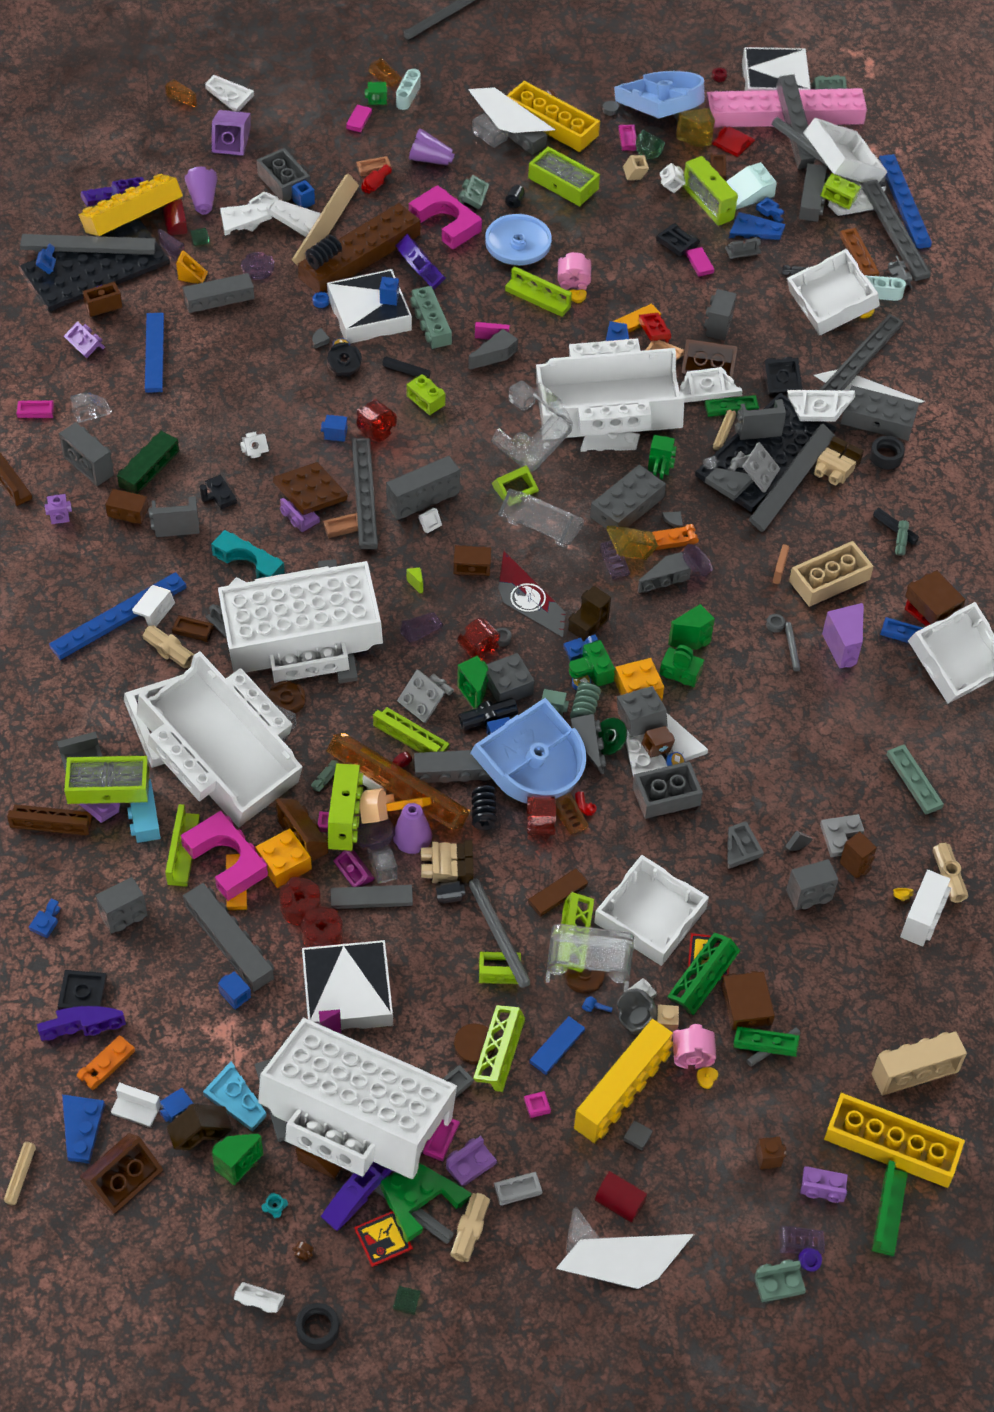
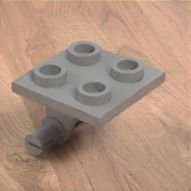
[727,443,780,493]
[397,670,454,723]

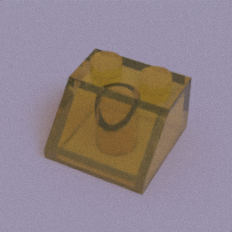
[676,108,715,147]
[606,526,658,560]

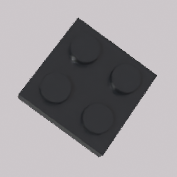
[57,970,107,1010]

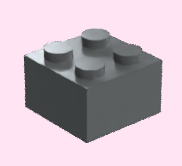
[704,289,737,341]
[487,653,535,702]
[617,686,668,737]
[786,859,838,910]
[95,877,148,934]

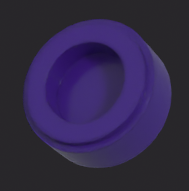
[798,1248,822,1272]

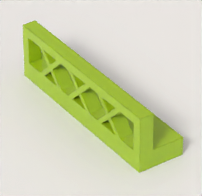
[505,266,572,317]
[373,707,450,753]
[165,804,200,887]
[554,892,594,973]
[473,1005,525,1092]

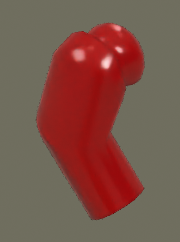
[575,791,597,816]

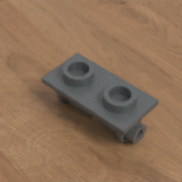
[725,238,762,259]
[888,256,913,289]
[205,604,227,638]

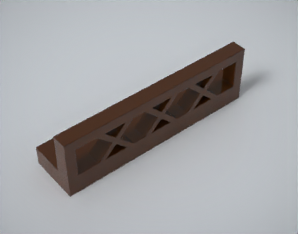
[0,452,32,506]
[7,804,93,836]

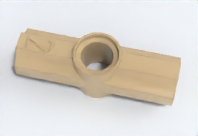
[143,625,194,669]
[933,842,968,903]
[451,1193,490,1262]

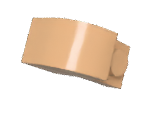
[360,788,395,824]

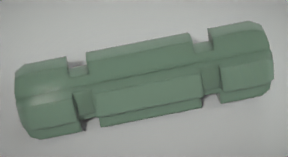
[895,520,909,556]
[311,760,340,792]

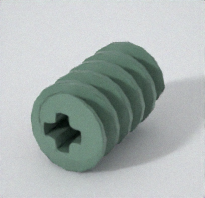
[570,682,601,718]

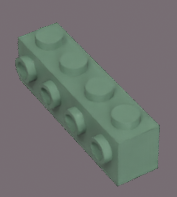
[410,286,452,349]

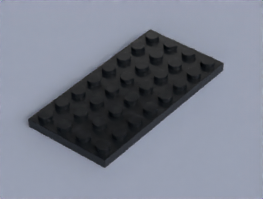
[19,219,170,312]
[695,393,836,512]

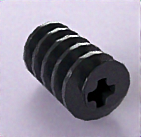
[305,235,342,270]
[471,785,497,830]

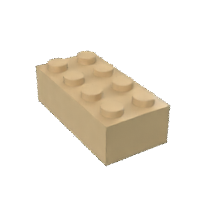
[789,541,874,607]
[872,1031,967,1096]

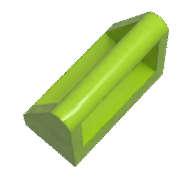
[492,465,539,505]
[479,952,521,984]

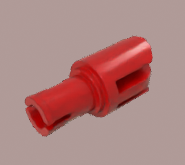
[361,164,392,193]

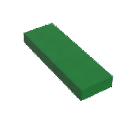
[704,395,759,417]
[733,1027,800,1057]

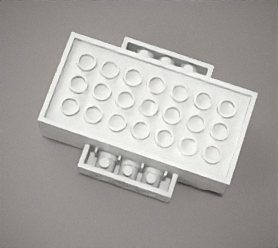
[536,339,684,440]
[218,561,383,683]
[137,651,303,828]
[258,1018,457,1180]

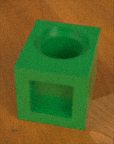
[365,82,387,105]

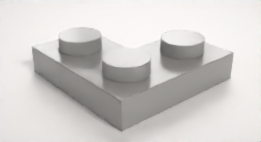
[820,814,864,857]

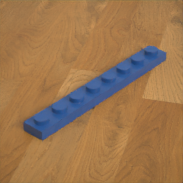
[878,154,932,249]
[49,572,186,660]

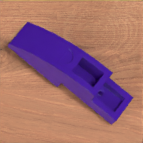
[81,177,145,207]
[396,234,446,290]
[37,1006,126,1041]
[321,1162,393,1231]

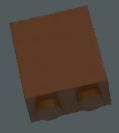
[905,570,966,624]
[721,971,775,1030]

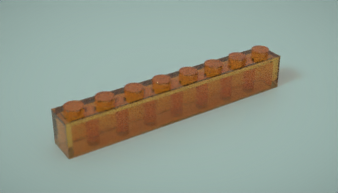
[326,733,470,830]

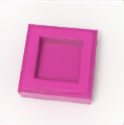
[524,1091,551,1118]

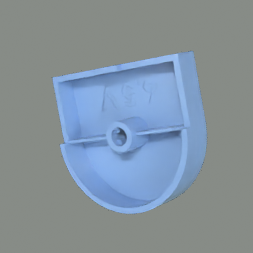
[615,71,705,118]
[470,698,586,805]

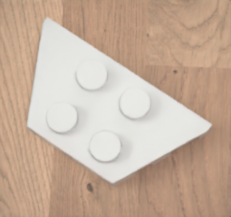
[679,367,742,403]
[788,390,855,422]

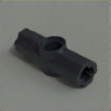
[458,698,518,730]

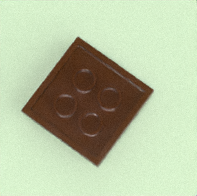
[273,462,348,515]

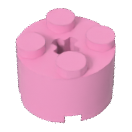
[557,253,591,290]
[673,1024,716,1069]

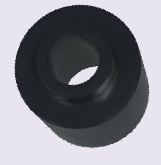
[505,185,525,208]
[435,881,466,904]

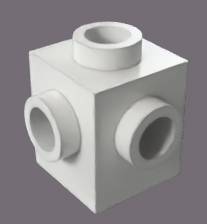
[660,163,686,193]
[240,432,269,458]

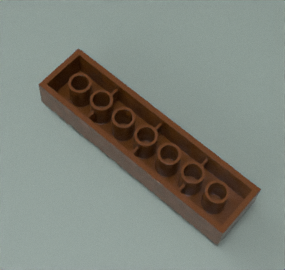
[298,203,421,293]

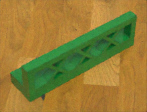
[667,933,741,1015]
[872,1160,908,1256]

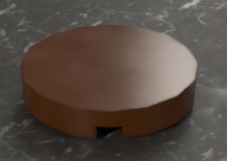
[267,680,306,716]
[564,954,605,994]
[454,1023,496,1065]

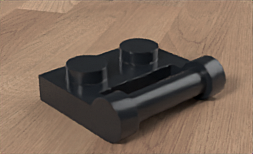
[656,223,700,257]

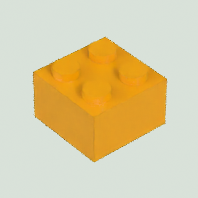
[614,658,664,701]
[255,828,312,888]

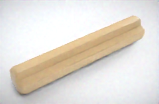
[713,410,736,451]
[4,1142,36,1205]

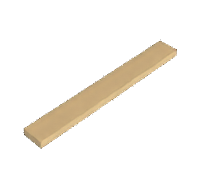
[292,174,359,266]

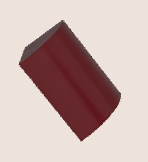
[163,199,187,236]
[595,1171,647,1223]

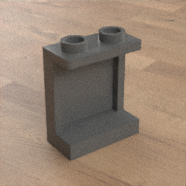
[735,399,786,440]
[149,496,200,537]
[57,732,102,773]

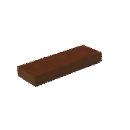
[528,868,588,917]

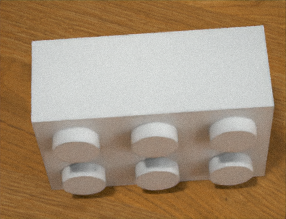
[900,869,951,947]

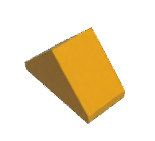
[176,250,208,284]

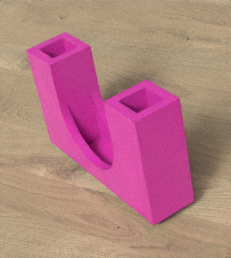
[409,185,482,249]
[181,811,268,901]

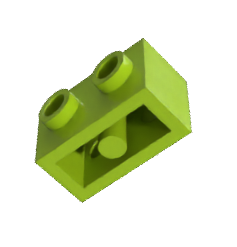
[820,173,861,210]
[407,374,446,415]

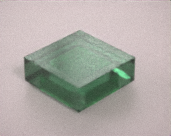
[190,228,210,246]
[393,1286,421,1315]

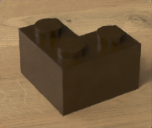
[568,586,611,641]
[167,1103,233,1151]

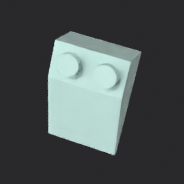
[727,162,777,209]

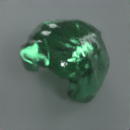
[635,130,665,159]

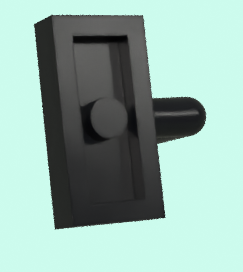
[200,474,237,510]

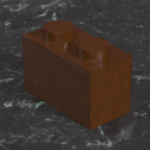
[82,282,122,317]
[105,489,149,524]
[453,545,491,576]
[840,832,877,879]

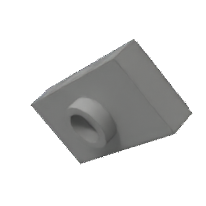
[494,1172,542,1206]

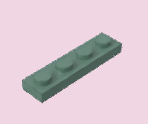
[886,744,944,815]

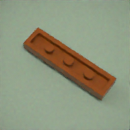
[839,228,879,276]

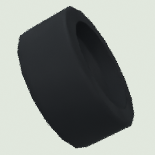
[870,436,905,470]
[296,1303,340,1350]

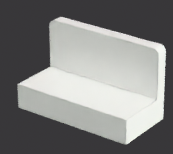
[132,585,175,627]
[111,1083,161,1127]

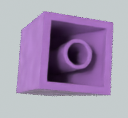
[212,110,251,155]
[822,603,864,669]

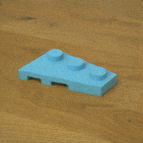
[203,1061,267,1132]

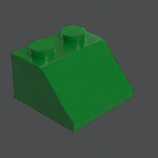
[668,604,715,650]
[457,655,488,709]
[212,1134,264,1185]

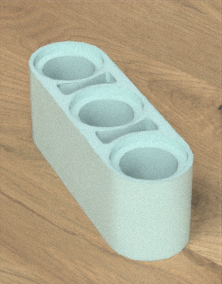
[396,69,421,110]
[864,275,906,301]

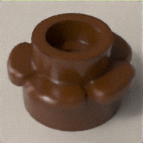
[292,1241,314,1261]

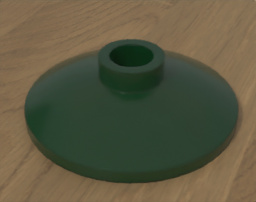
[599,718,628,755]

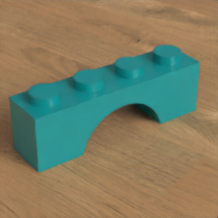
[211,530,285,579]

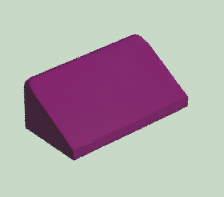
[333,850,375,887]
[319,1009,342,1034]

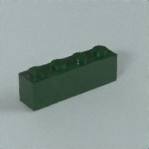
[117,430,180,494]

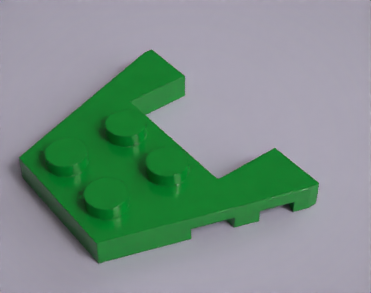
[380,1163,472,1243]

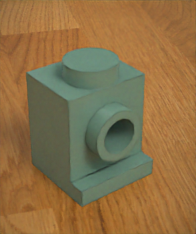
[541,689,569,716]

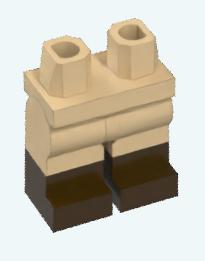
[814,436,864,486]
[421,840,474,884]

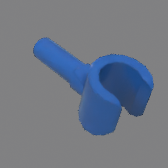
[582,996,612,1013]

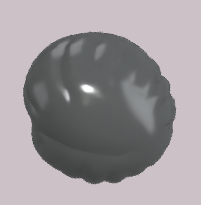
[617,989,657,1035]

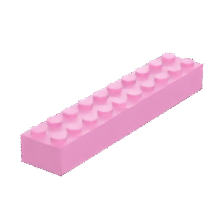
[705,88,867,128]

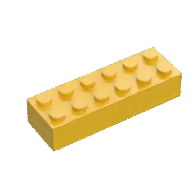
[506,81,600,152]
[78,174,183,236]
[574,1018,673,1144]
[824,1093,965,1188]

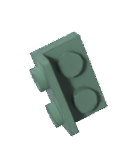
[812,75,847,90]
[458,175,489,209]
[754,1260,806,1302]

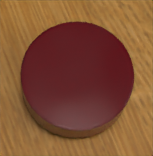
[711,67,727,82]
[392,751,412,769]

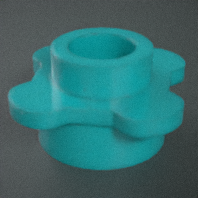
[262,1193,288,1218]

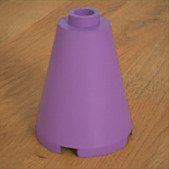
[409,128,455,165]
[185,167,217,215]
[393,803,432,854]

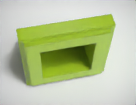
[406,567,423,593]

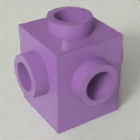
[45,494,72,524]

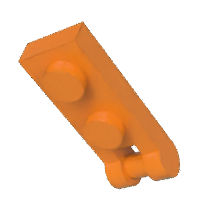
[645,524,699,551]
[77,1035,135,1090]

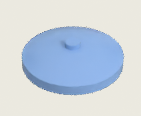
[485,214,552,265]

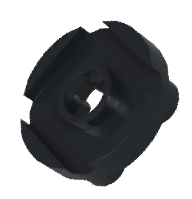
[327,342,362,376]

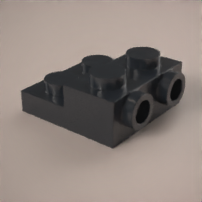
[762,356,803,395]

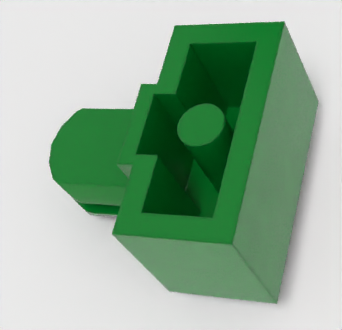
[648,435,677,480]
[569,640,615,687]
[659,645,704,687]

